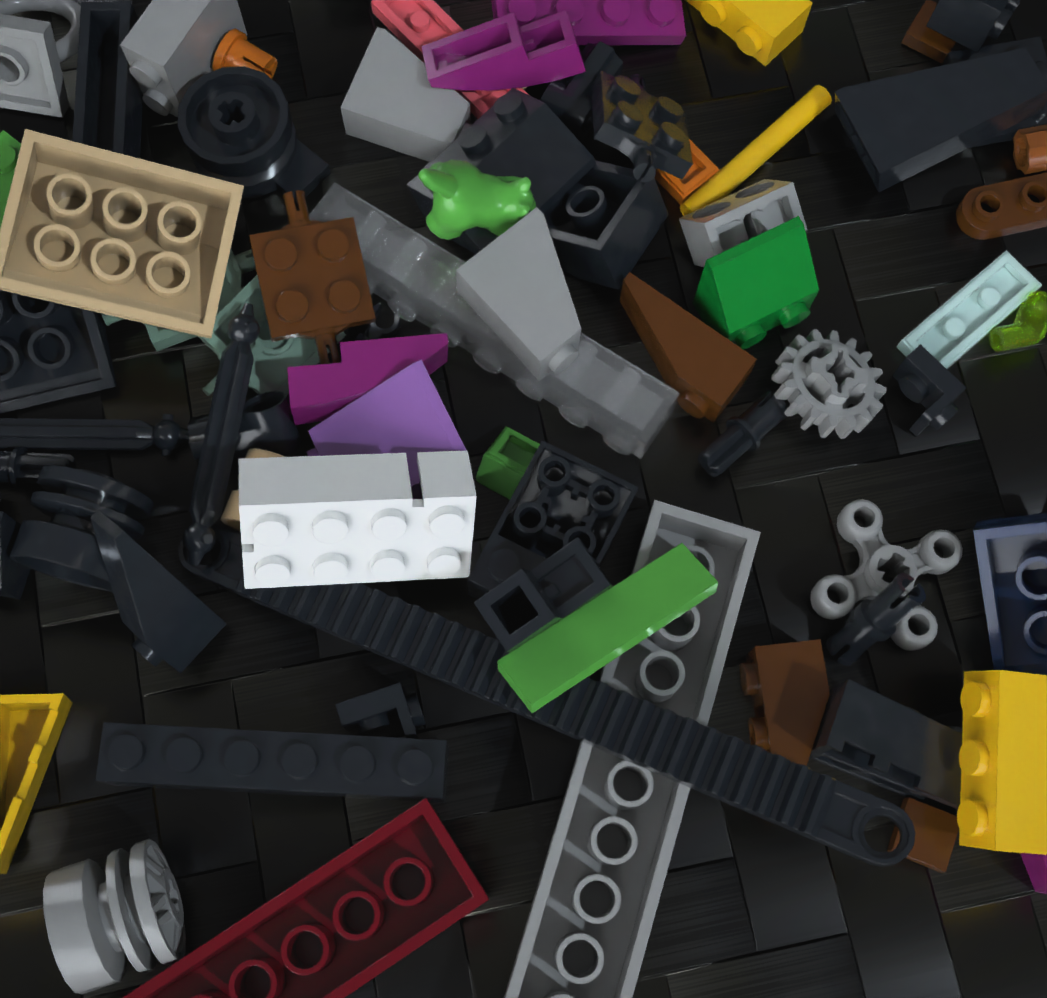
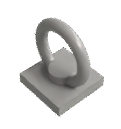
[0,0,81,118]

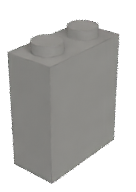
[120,0,247,117]

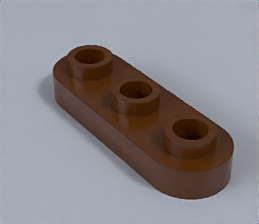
[956,173,1047,240]

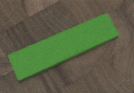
[497,543,718,713]

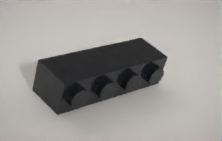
[72,1,143,159]

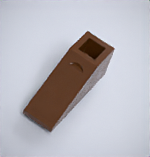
[740,639,830,766]

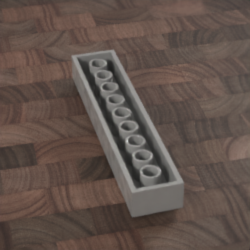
[504,500,761,998]

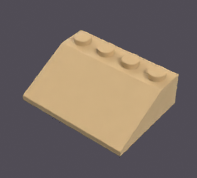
[0,129,244,339]

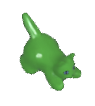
[418,159,536,240]

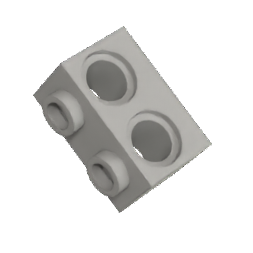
[679,179,807,267]

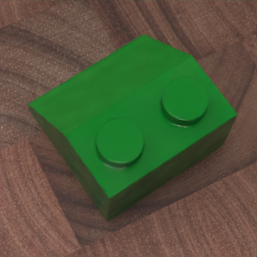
[692,216,819,350]

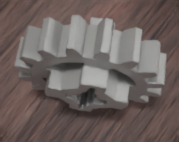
[771,329,886,439]

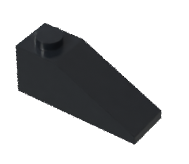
[90,509,226,673]

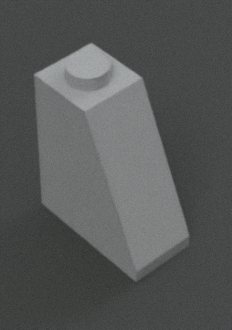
[341,27,472,162]
[456,207,581,381]

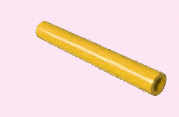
[680,85,832,216]

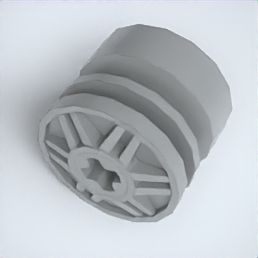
[43,839,186,994]

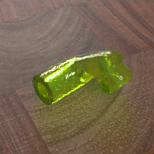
[989,291,1047,352]

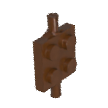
[249,190,376,364]

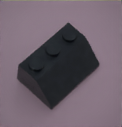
[407,88,596,254]

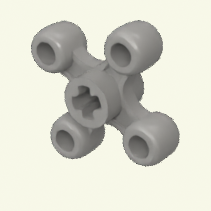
[810,499,963,651]

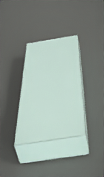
[897,250,1042,369]

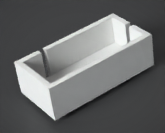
[238,451,477,589]

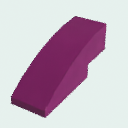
[421,9,586,91]
[287,333,448,425]

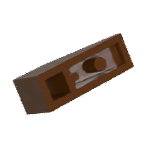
[619,272,757,423]

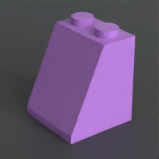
[306,359,467,499]

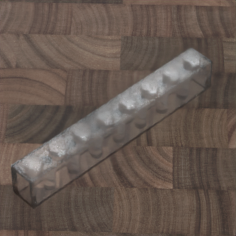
[309,182,680,459]

